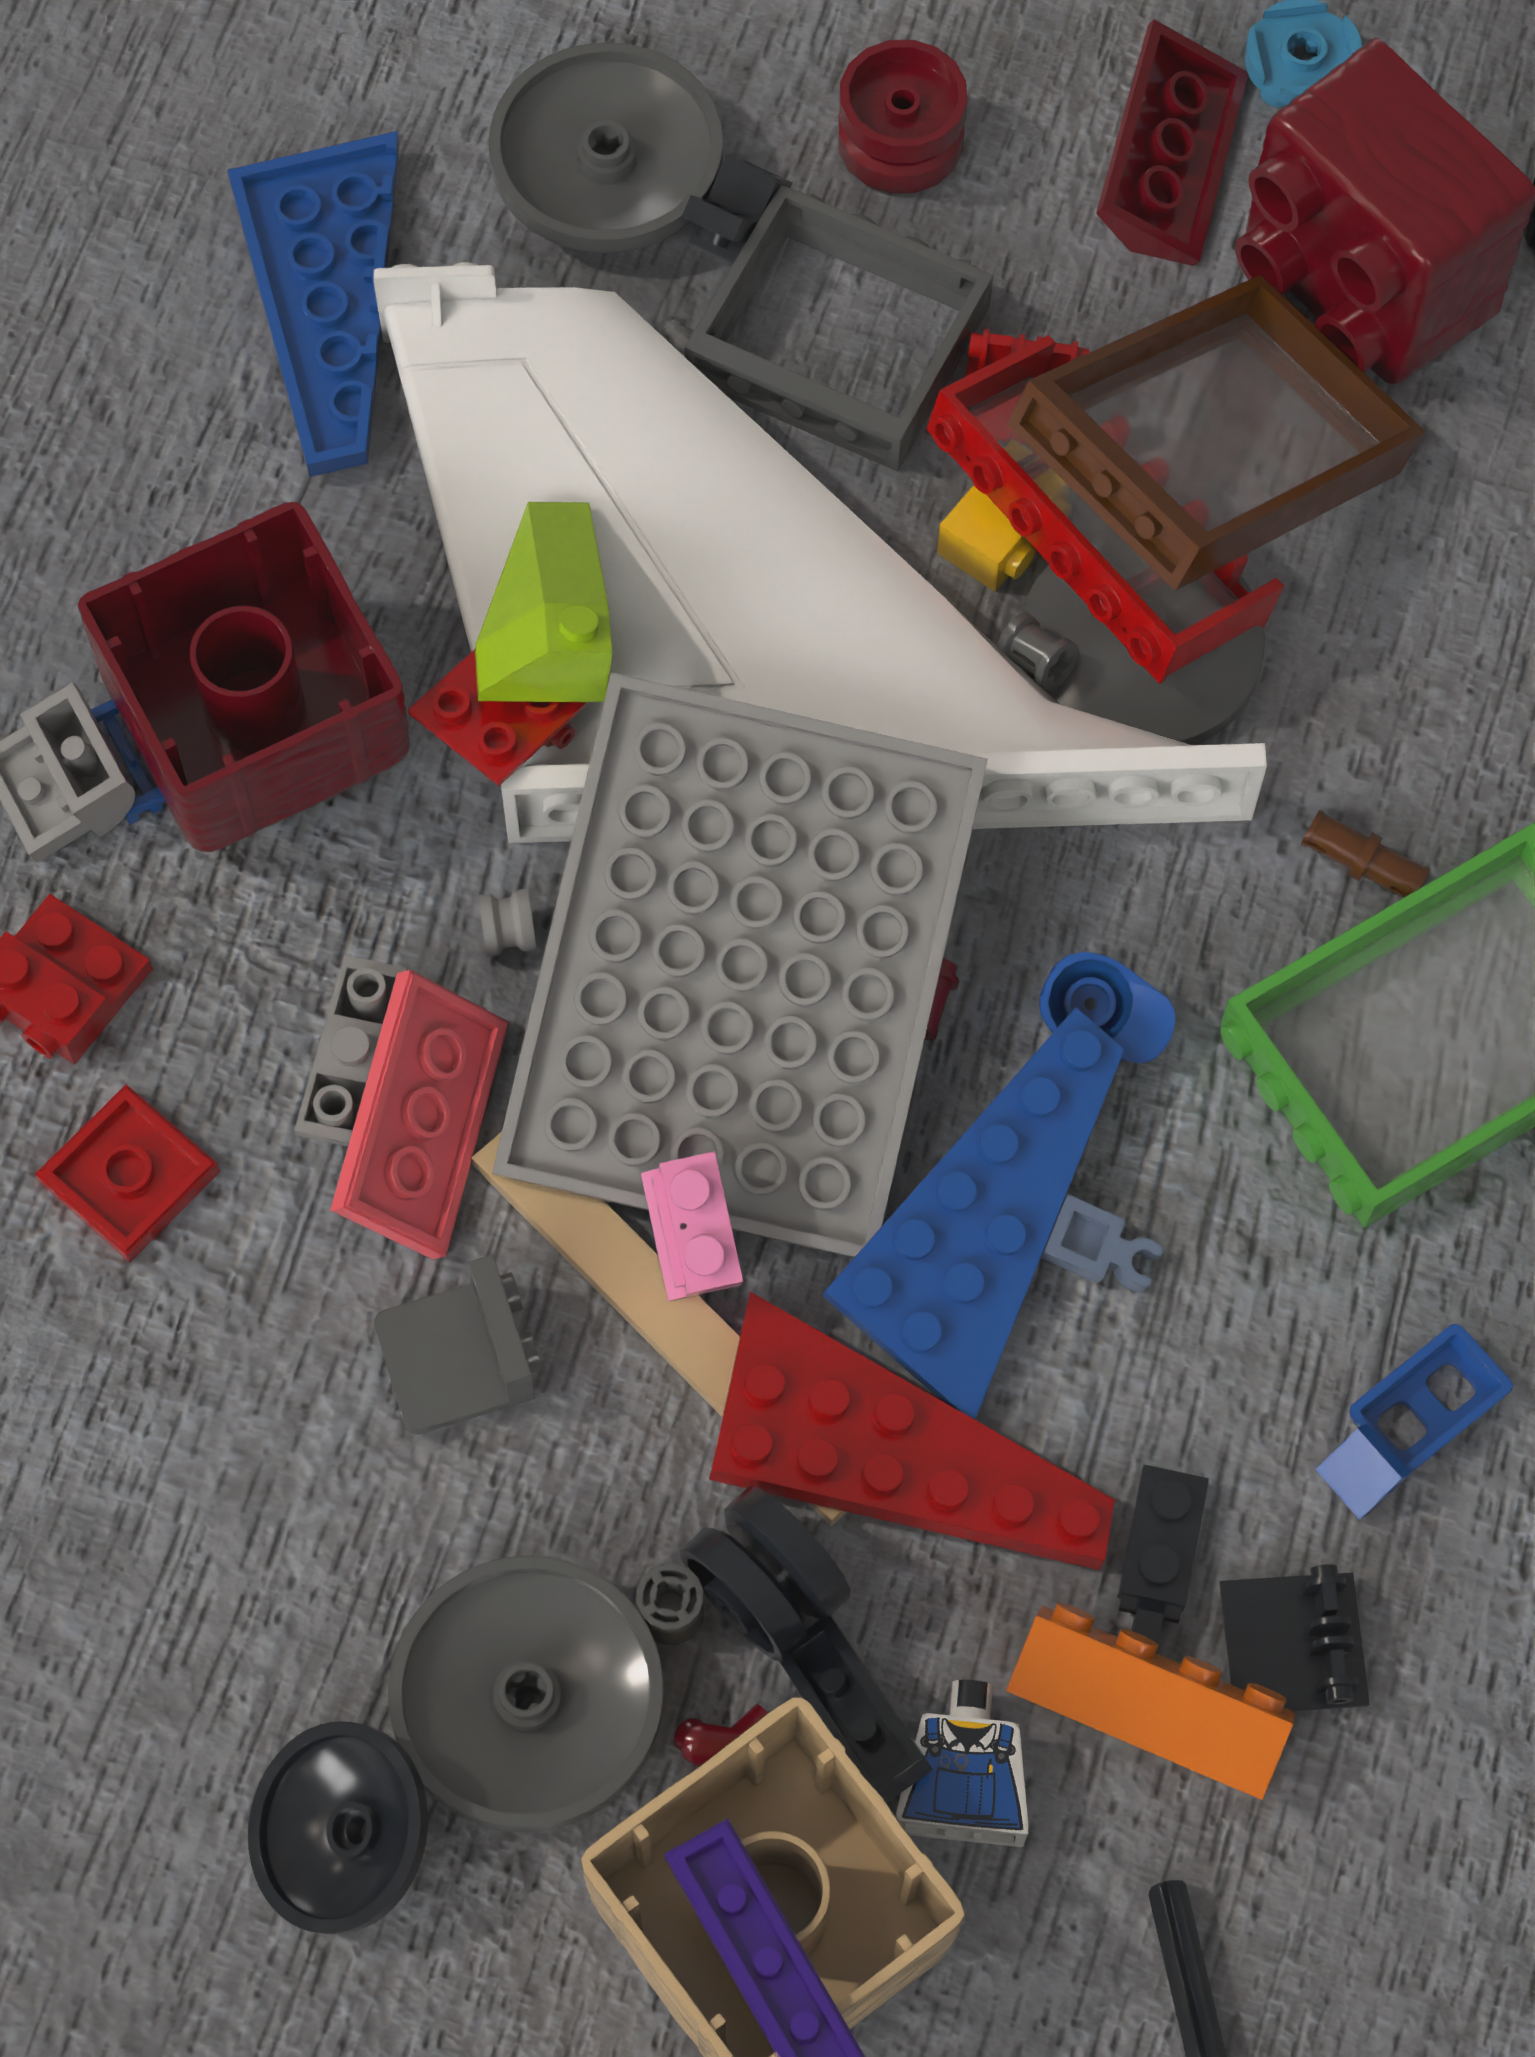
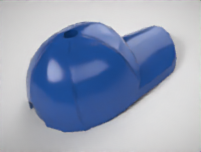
[1039,951,1175,1063]

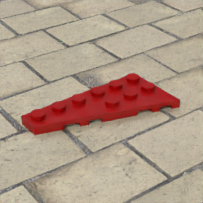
[709,1292,1115,1570]

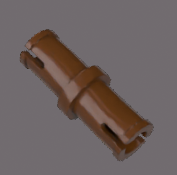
[1301,810,1431,898]

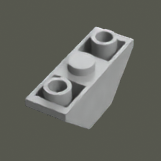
[294,955,407,1146]

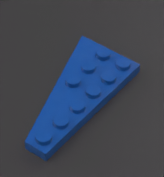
[227,131,400,477]
[822,1007,1125,1420]

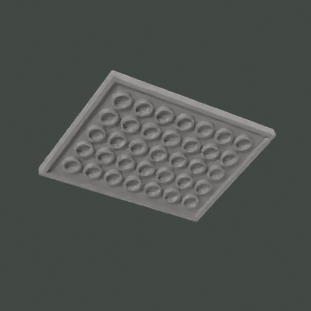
[492,672,988,1258]

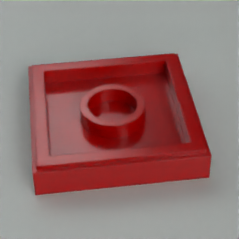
[35,1084,221,1263]

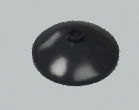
[248,1721,428,1935]

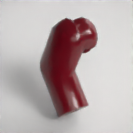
[674,1704,768,1767]

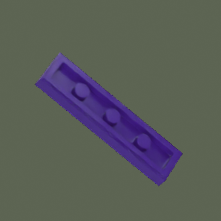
[665,1818,865,2057]

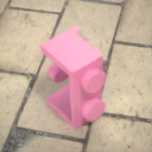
[641,1151,743,1301]

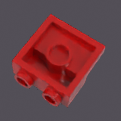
[0,894,153,1065]

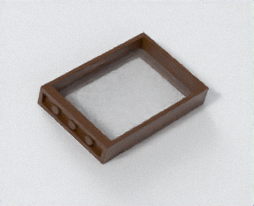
[1007,275,1426,591]

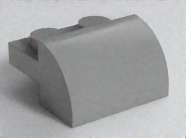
[0,682,135,862]

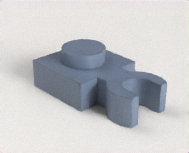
[1041,1194,1164,1292]

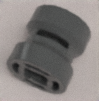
[636,1564,704,1645]

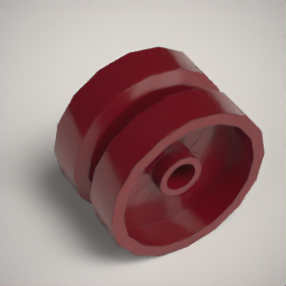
[838,40,967,193]

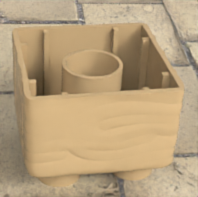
[581,1697,965,2057]

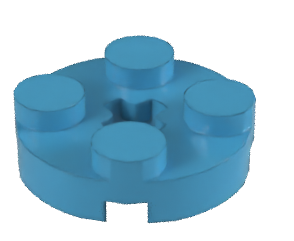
[1244,0,1362,108]

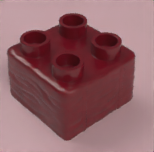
[1235,37,1535,385]
[78,502,410,852]

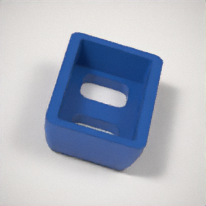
[1349,1324,1513,1472]

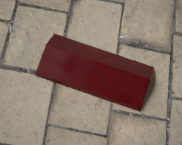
[1096,19,1248,266]

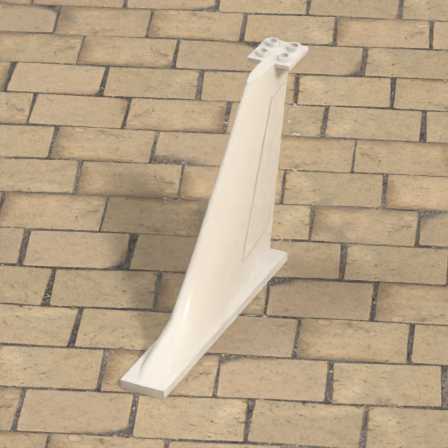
[374,262,1267,843]

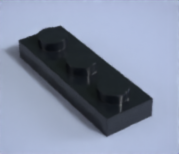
[779,1616,933,1803]

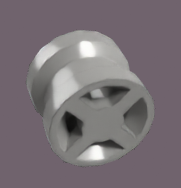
[478,888,537,957]

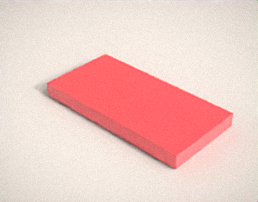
[330,970,509,1259]

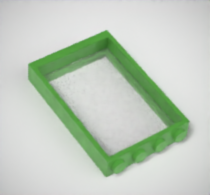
[1220,822,1535,1228]

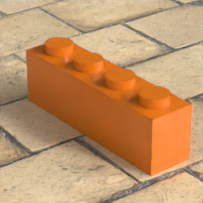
[1006,1602,1295,1800]

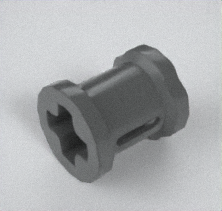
[996,612,1079,691]

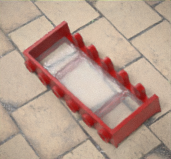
[926,334,1284,685]

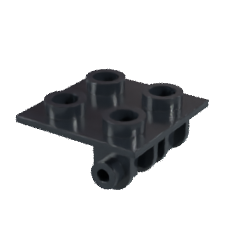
[1219,1564,1370,1711]

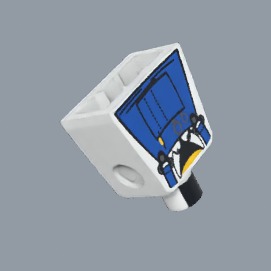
[896,1680,1028,1847]

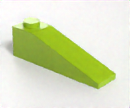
[475,502,613,702]

